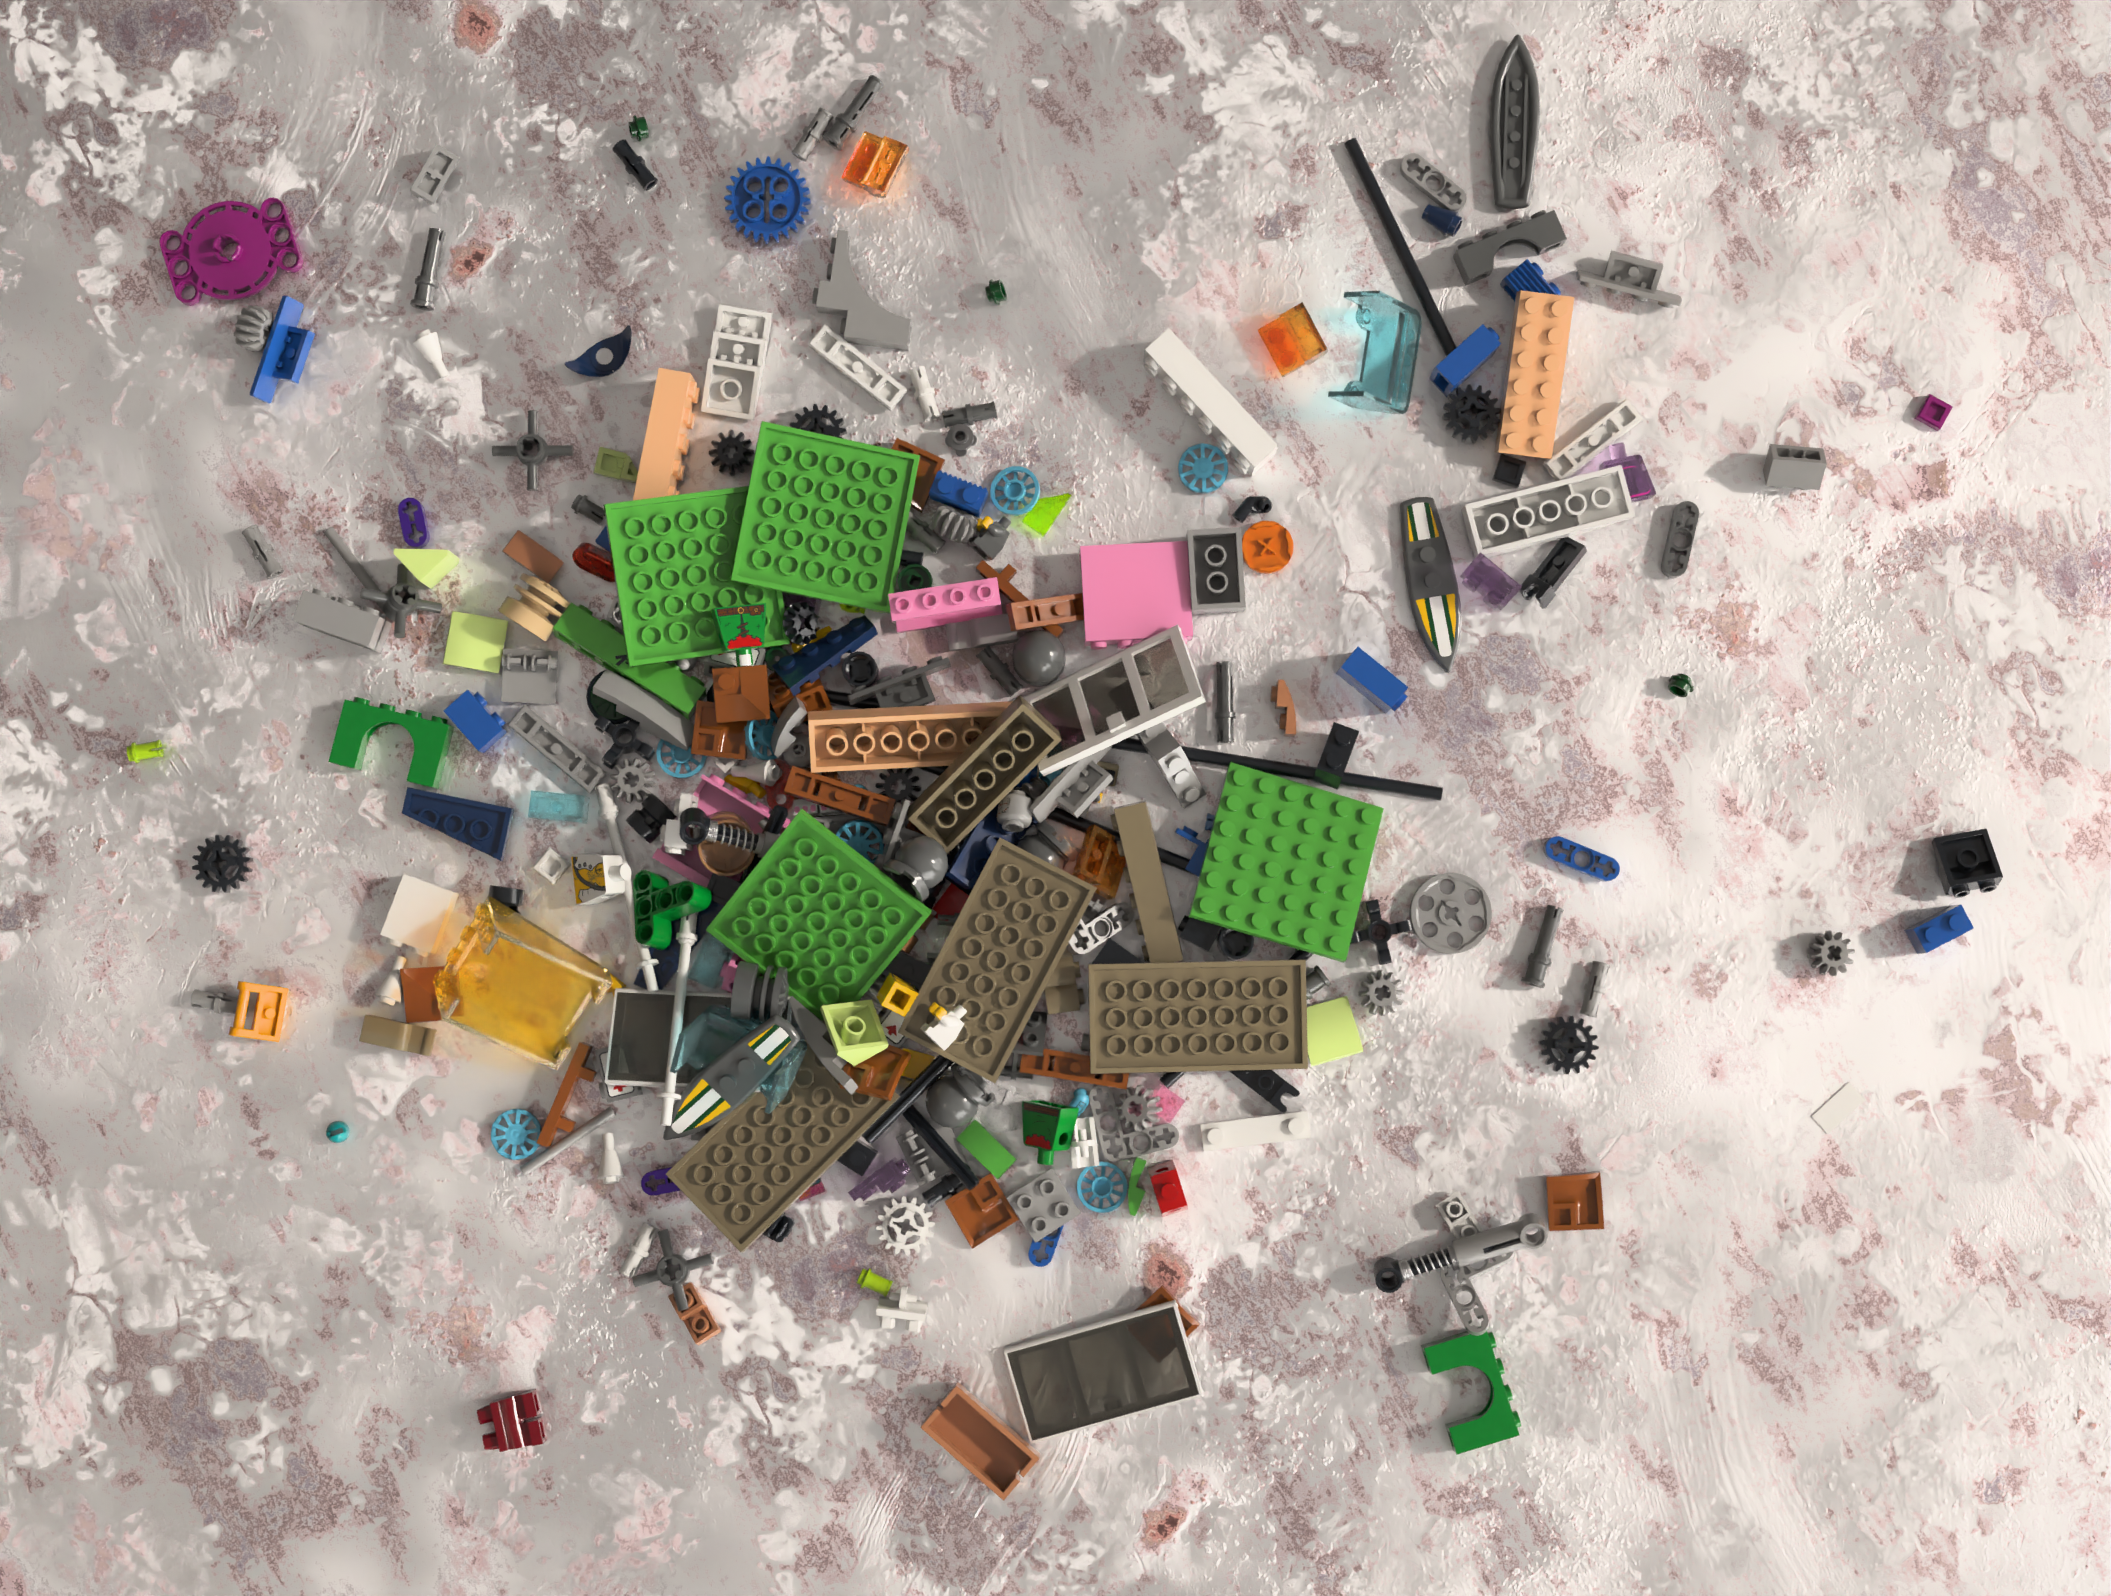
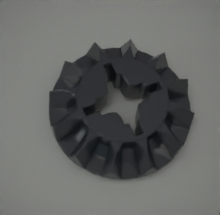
[782,602,820,645]

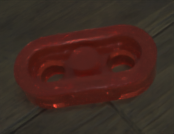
[572,543,615,582]
[765,759,794,811]

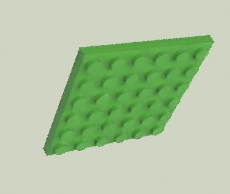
[730,421,920,614]
[603,486,790,667]
[1188,762,1384,963]
[706,809,932,1021]

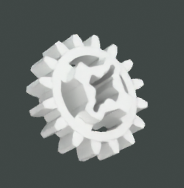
[876,1196,936,1256]

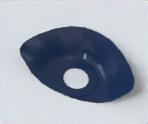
[564,325,632,377]

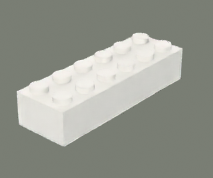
[1144,328,1278,477]

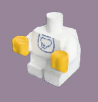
[920,1002,967,1051]

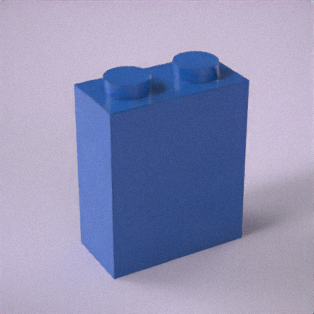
[1429,324,1501,398]
[1336,647,1408,714]

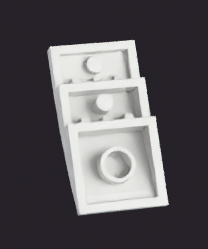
[701,304,773,420]

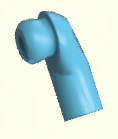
[1068,1088,1089,1117]

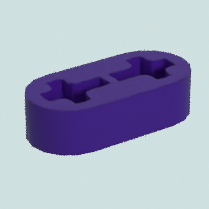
[398,498,430,549]
[641,1167,680,1196]

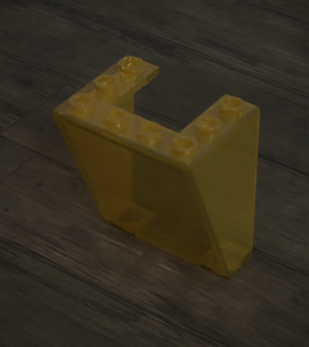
[433,896,613,1070]

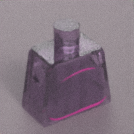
[1599,442,1656,503]

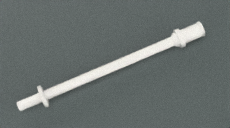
[594,783,659,993]
[656,912,699,1126]

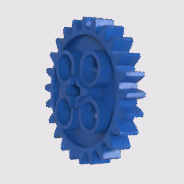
[724,156,811,244]

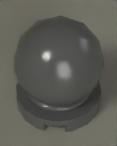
[1012,630,1066,687]
[1016,820,1079,870]
[881,836,948,902]
[925,1063,995,1128]

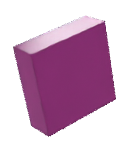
[1914,394,1953,431]

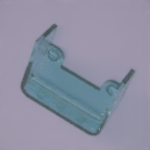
[1328,291,1422,414]
[670,1005,807,1114]

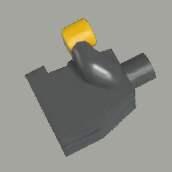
[967,516,1011,561]

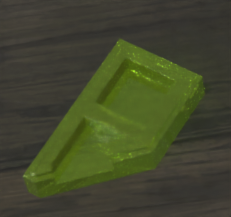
[1022,493,1072,537]

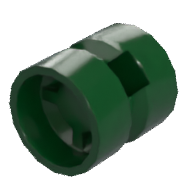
[898,564,934,592]

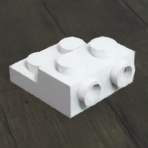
[660,793,699,855]

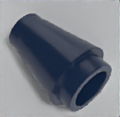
[1422,204,1463,237]

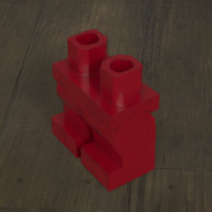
[477,1389,547,1452]

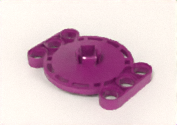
[159,197,303,306]

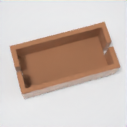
[920,1382,1040,1501]

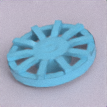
[1178,443,1228,494]
[990,466,1040,516]
[744,711,778,761]
[656,739,707,778]
[836,820,884,865]
[491,1109,542,1160]
[1077,1161,1128,1213]

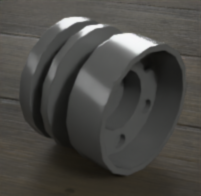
[731,961,789,1023]

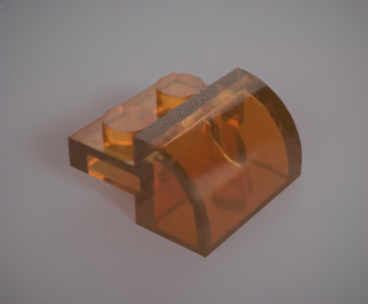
[841,131,910,198]
[1258,302,1328,377]
[1072,824,1126,900]

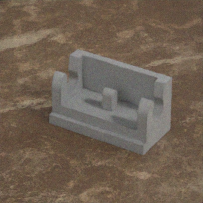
[410,144,460,205]

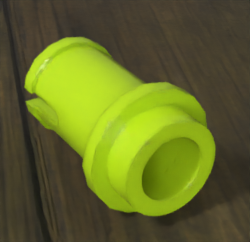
[127,740,164,763]
[856,1268,893,1297]

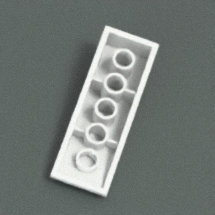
[1461,465,1635,561]

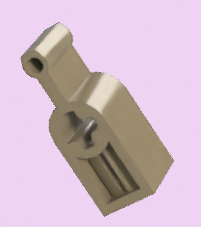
[359,1015,437,1056]

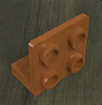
[768,672,833,723]

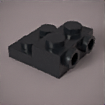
[1932,829,2003,898]

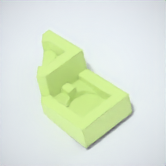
[593,447,638,483]

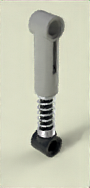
[679,807,780,858]
[1373,1213,1548,1293]

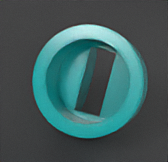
[326,1121,350,1143]

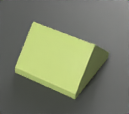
[394,549,459,589]
[820,999,889,1066]

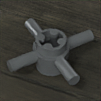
[492,410,574,491]
[360,564,442,638]
[632,1229,714,1312]

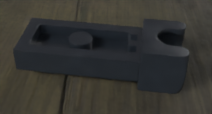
[1520,537,1587,609]
[1229,1070,1301,1114]

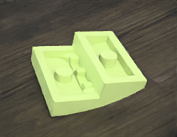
[442,611,508,674]
[1307,996,1363,1067]

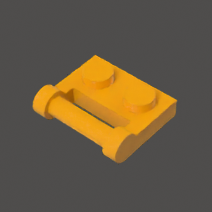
[229,981,288,1042]

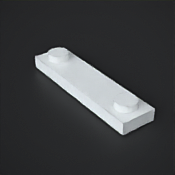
[808,324,907,411]
[1542,398,1643,481]
[1200,1111,1311,1151]

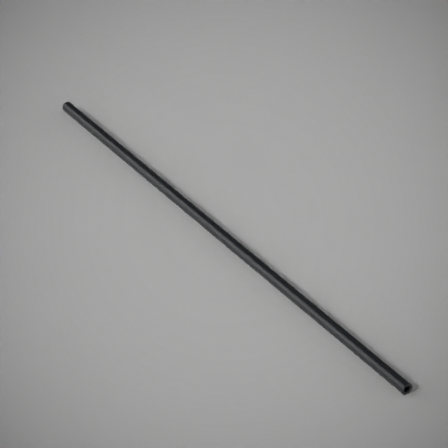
[824,689,1443,801]

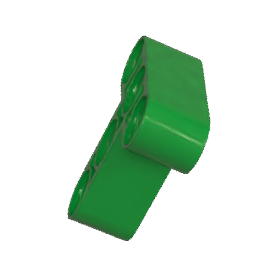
[633,870,712,950]

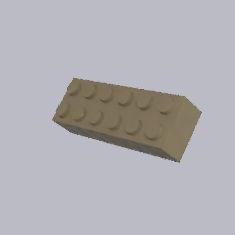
[907,695,1062,854]

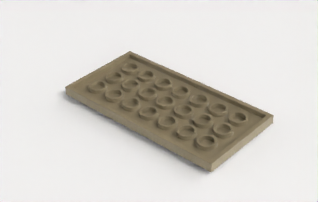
[898,838,1097,1084]
[1088,959,1308,1074]
[666,1020,900,1253]

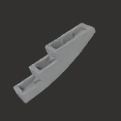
[593,669,694,751]
[788,996,858,1095]

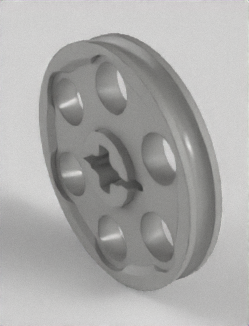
[1409,873,1492,954]

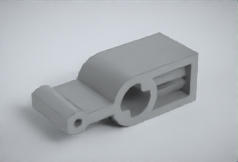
[945,614,1018,651]

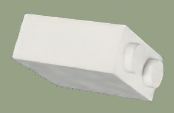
[380,874,459,957]

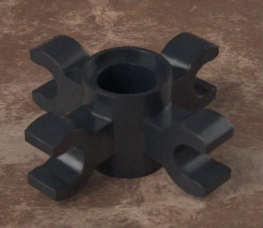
[594,715,655,769]
[1350,899,1412,965]

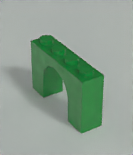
[328,697,454,789]
[1421,1327,1521,1454]

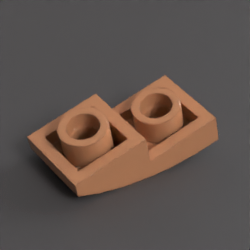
[502,530,564,584]
[1270,679,1296,737]
[668,1282,722,1346]

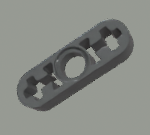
[1661,501,1699,578]

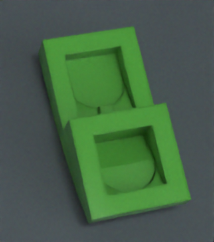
[956,1119,1017,1179]
[1128,1157,1147,1216]

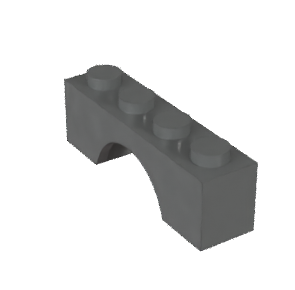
[1453,210,1567,286]

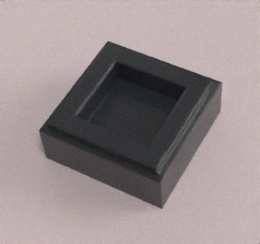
[1492,453,1527,488]

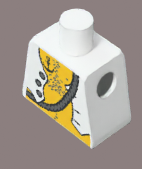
[571,853,631,905]

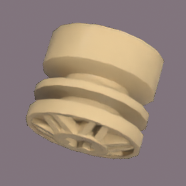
[498,573,570,642]

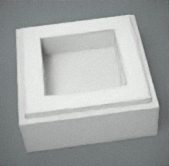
[532,847,571,885]

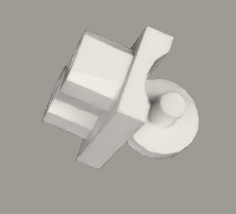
[1070,1117,1099,1169]
[876,1286,928,1332]

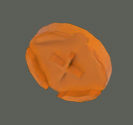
[1242,521,1293,574]

